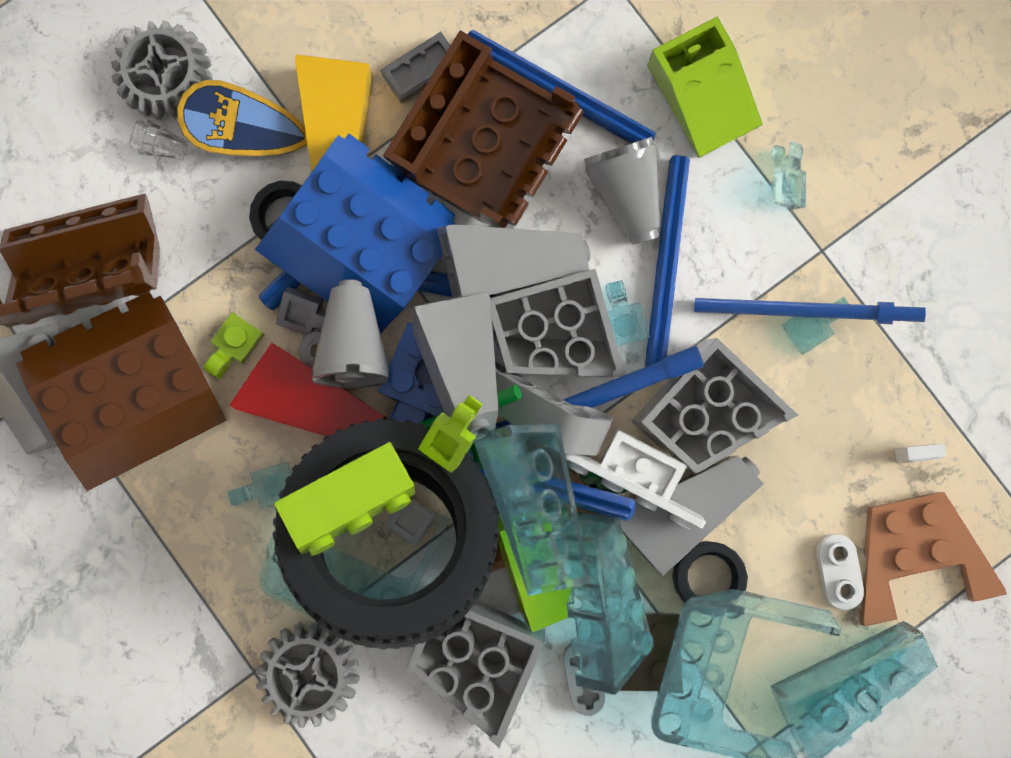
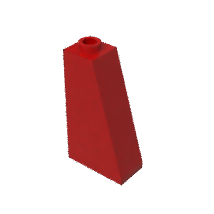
[229,342,388,436]

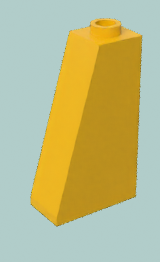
[295,54,373,172]

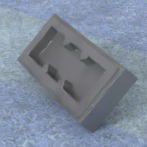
[380,31,450,103]

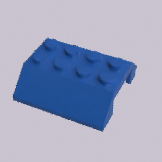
[255,133,457,334]

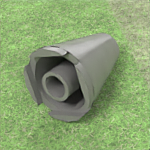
[311,280,390,388]

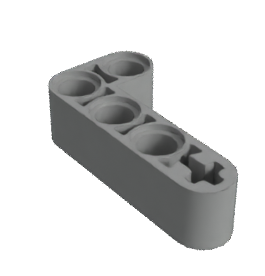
[495,362,613,455]

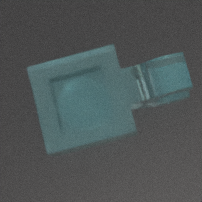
[771,141,806,210]
[605,280,650,347]
[781,297,849,355]
[227,462,291,509]

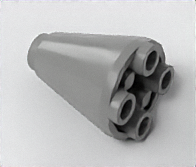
[584,137,661,245]

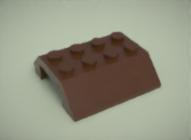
[383,30,584,228]
[0,193,160,328]
[16,292,226,491]

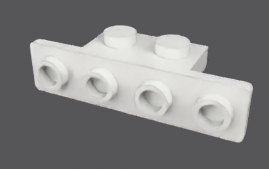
[562,429,706,529]

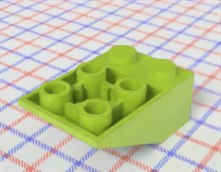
[647,16,763,158]

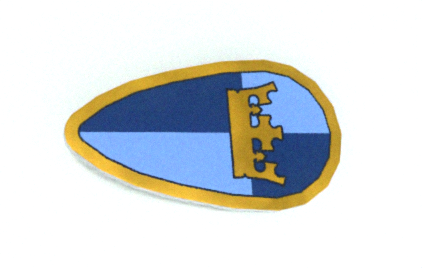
[177,80,307,157]

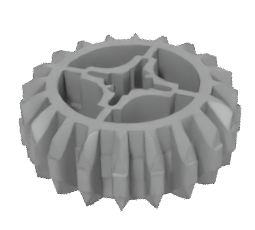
[111,20,213,121]
[256,622,360,728]

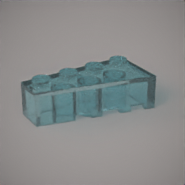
[474,424,591,596]
[559,512,654,695]
[770,621,938,758]

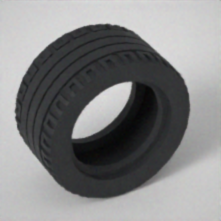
[273,418,499,650]

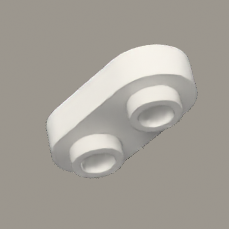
[816,534,864,610]

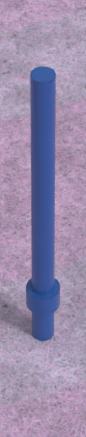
[694,298,926,325]

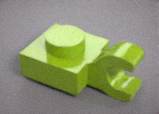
[203,312,265,380]
[418,394,483,473]

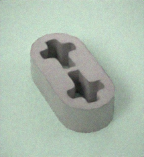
[563,641,605,716]

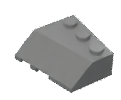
[490,269,625,377]
[0,322,71,454]
[632,338,798,474]
[407,602,545,748]

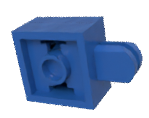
[378,322,442,424]

